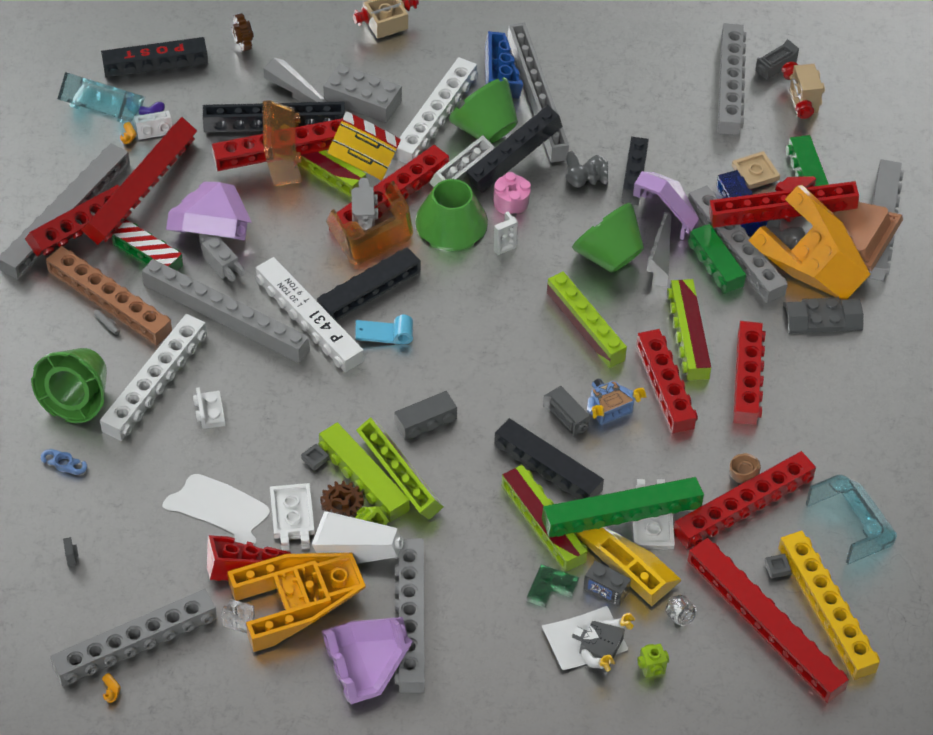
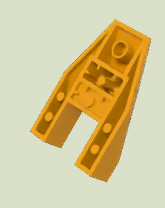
[748,185,871,300]
[228,553,366,652]

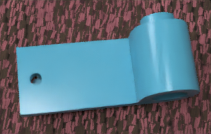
[355,314,413,344]

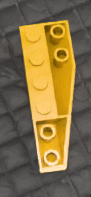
[576,527,681,606]

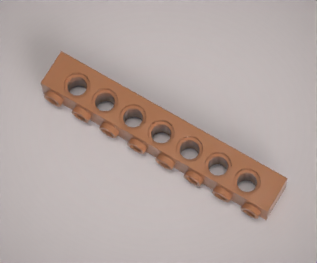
[46,246,172,346]

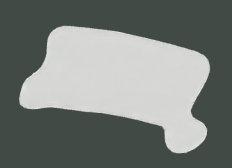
[162,474,270,545]

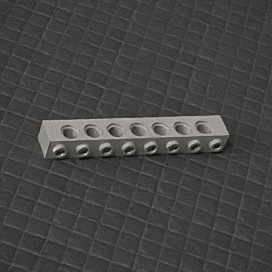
[718,23,747,135]
[688,185,787,304]
[395,539,425,693]
[50,589,217,686]

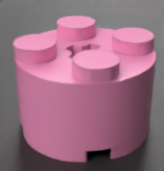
[493,172,531,214]

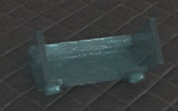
[57,72,145,124]
[806,475,897,565]

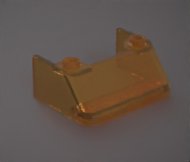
[263,100,302,186]
[326,181,413,265]

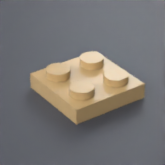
[731,151,780,190]

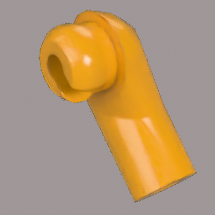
[120,122,137,144]
[102,673,121,703]

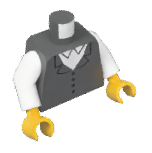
[572,613,635,672]

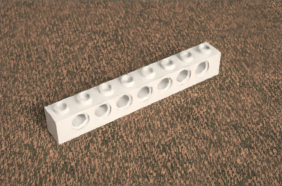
[393,57,478,164]
[100,314,207,441]

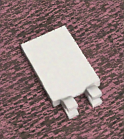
[632,479,675,549]
[270,483,315,552]

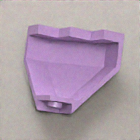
[633,171,699,240]
[166,182,252,241]
[322,617,413,704]

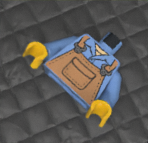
[587,379,647,425]

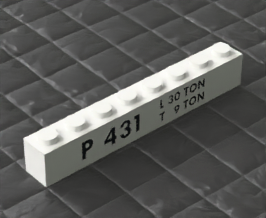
[255,257,364,373]

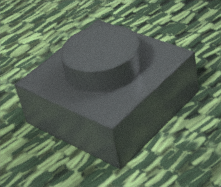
[301,444,329,471]
[63,537,79,566]
[765,554,791,578]

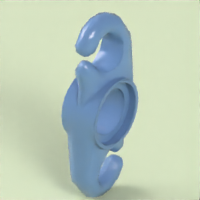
[40,449,87,475]

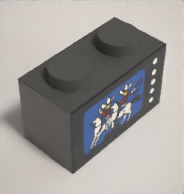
[583,561,631,607]

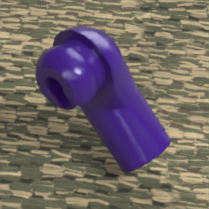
[139,102,165,115]

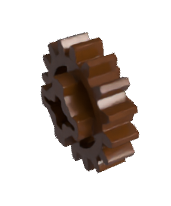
[231,13,254,51]
[320,480,364,517]

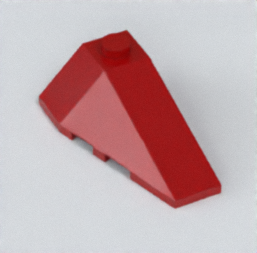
[207,535,291,581]

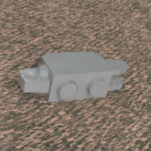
[351,178,378,234]
[199,234,246,282]

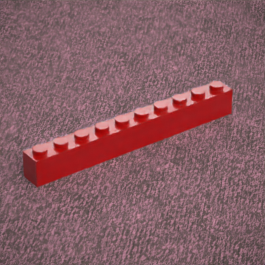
[81,117,197,245]
[687,538,849,703]

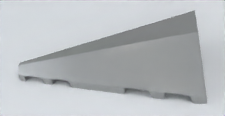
[263,58,327,102]
[647,212,671,287]

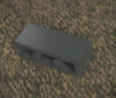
[394,391,457,440]

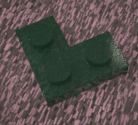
[526,564,579,608]

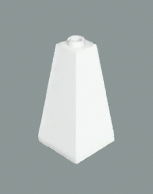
[312,511,404,564]

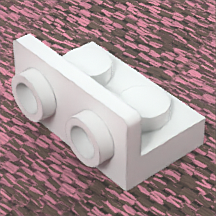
[134,111,172,140]
[494,212,518,256]
[193,387,225,429]

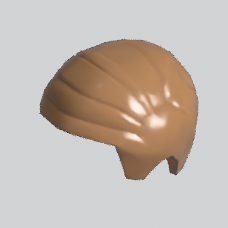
[729,453,761,484]

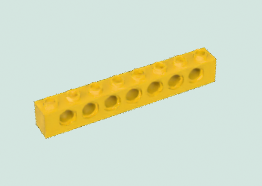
[778,530,880,680]

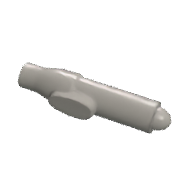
[94,310,120,335]

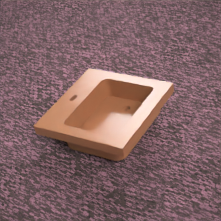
[832,202,903,271]

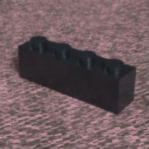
[621,136,649,205]

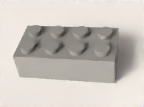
[323,64,402,123]

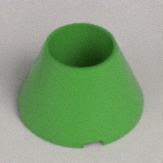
[449,77,518,144]
[415,179,488,251]
[572,203,644,273]
[31,348,107,423]

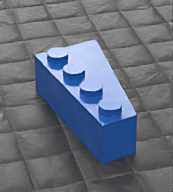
[485,31,523,99]

